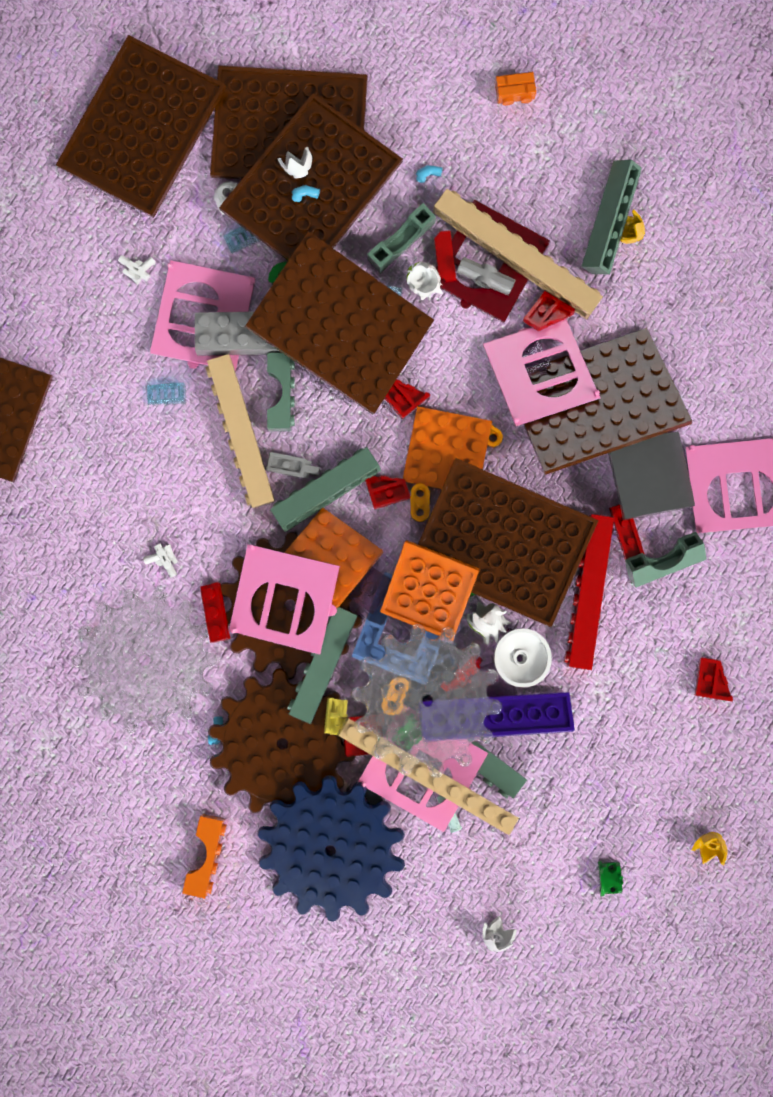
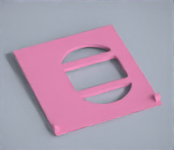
[150,260,255,371]
[483,319,600,426]
[686,439,773,533]
[229,544,340,654]
[358,704,488,832]

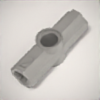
[457,257,515,296]

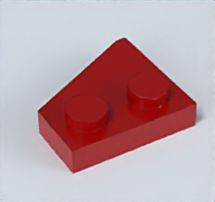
[523,291,575,331]
[365,476,411,510]

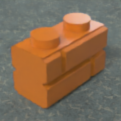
[495,72,536,106]

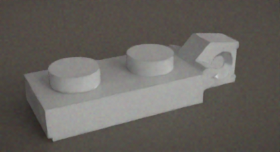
[266,452,320,479]

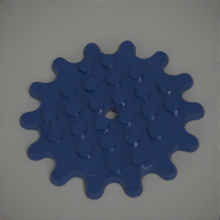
[258,775,405,922]

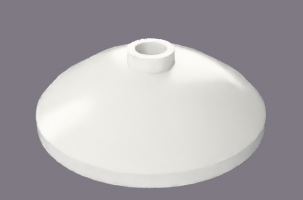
[494,629,552,687]

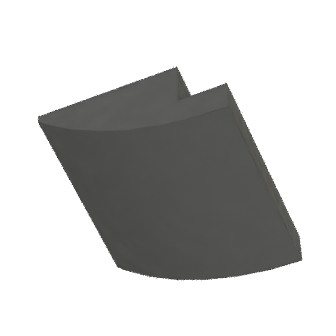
[608,432,695,520]

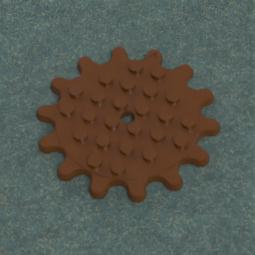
[221,532,363,680]
[208,668,356,813]

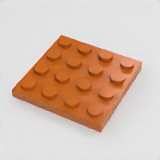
[403,406,492,489]
[284,508,383,608]
[380,540,480,641]

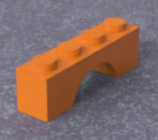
[182,814,227,899]

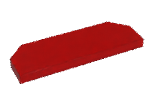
[434,231,456,282]

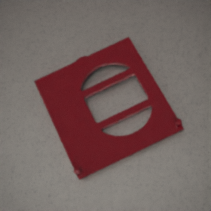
[436,200,550,323]

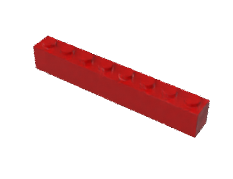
[564,514,614,670]

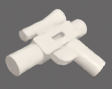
[118,255,156,285]
[143,543,178,578]

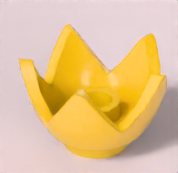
[620,209,645,244]
[691,832,728,866]

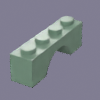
[367,203,436,274]
[267,353,295,431]
[625,532,707,588]

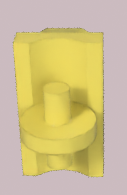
[324,698,348,735]

